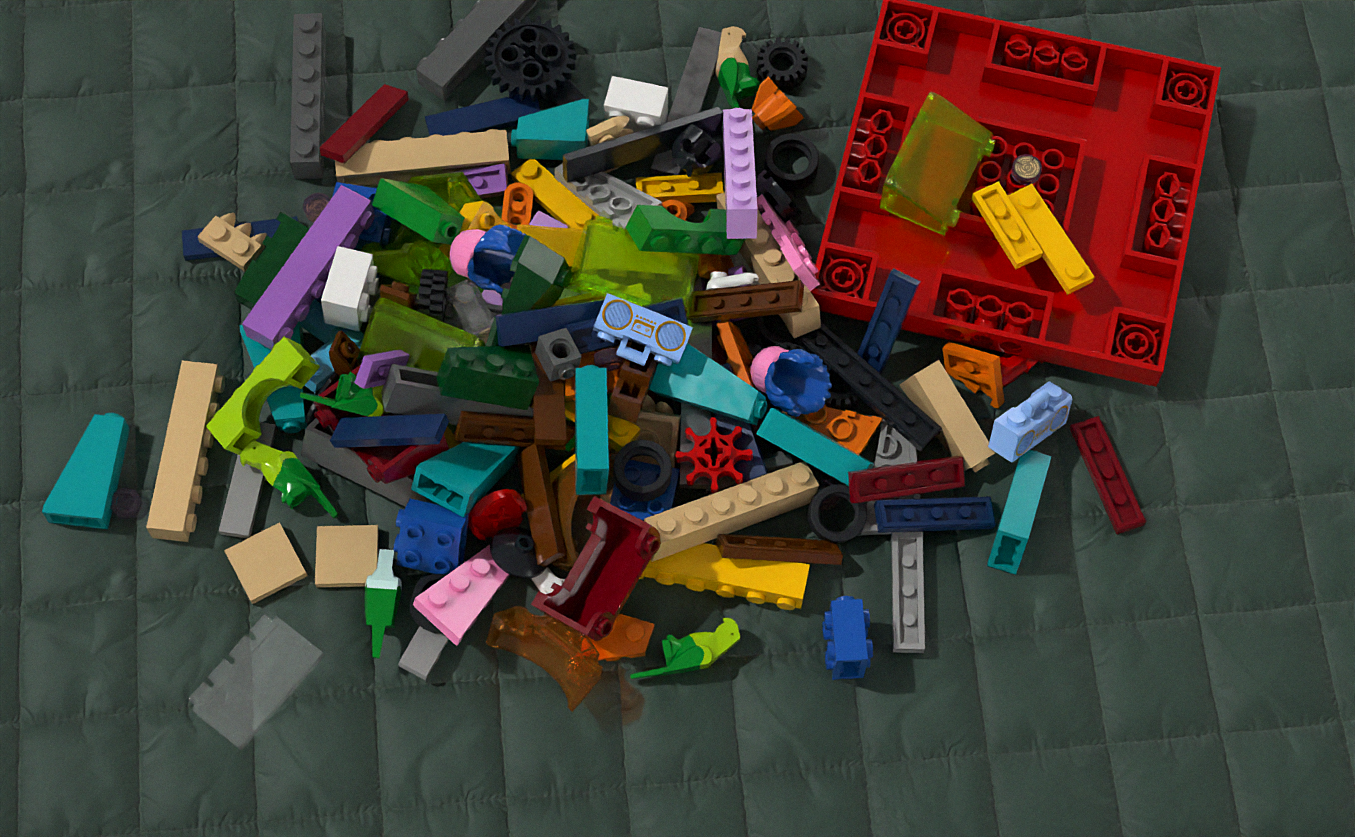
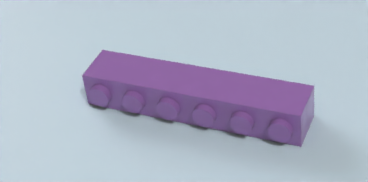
[242,185,375,350]

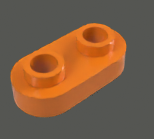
[501,182,533,230]

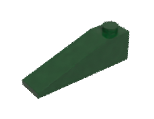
[485,235,572,346]

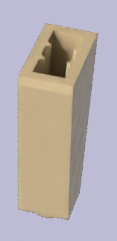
[900,360,995,473]

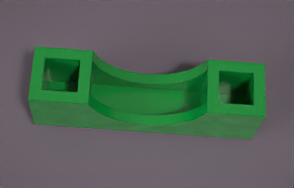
[626,204,746,255]

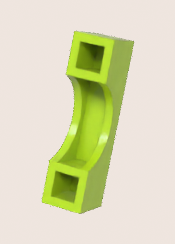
[206,336,320,455]

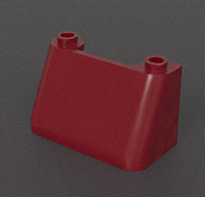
[313,365,449,484]
[531,496,661,641]

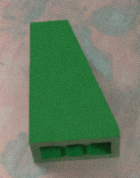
[372,178,465,245]

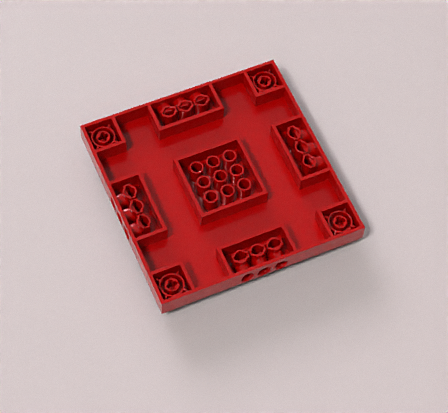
[810,0,1221,387]

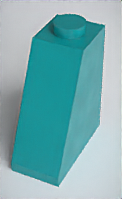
[511,99,590,160]

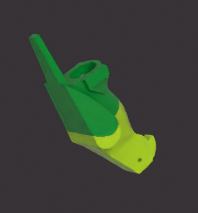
[299,372,390,417]
[240,440,338,519]
[630,618,740,680]

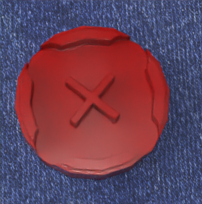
[468,489,527,540]

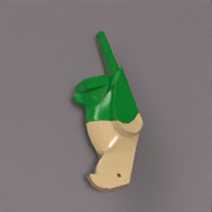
[715,26,759,109]

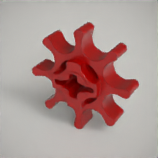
[675,417,753,494]

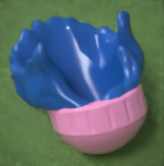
[450,225,526,295]
[750,346,832,417]

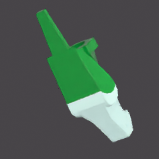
[365,549,402,659]

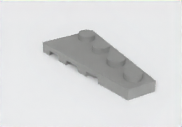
[555,163,662,237]
[861,419,922,535]

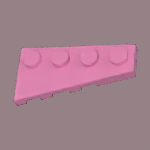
[757,194,820,291]
[413,545,510,646]

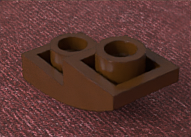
[380,281,418,316]
[329,330,361,378]

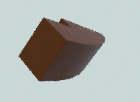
[608,342,658,423]

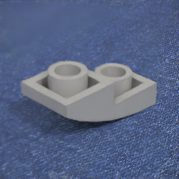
[398,626,449,680]

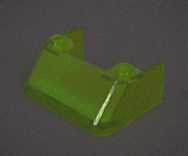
[359,298,486,372]

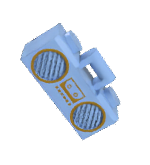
[593,293,693,366]
[988,381,1072,462]

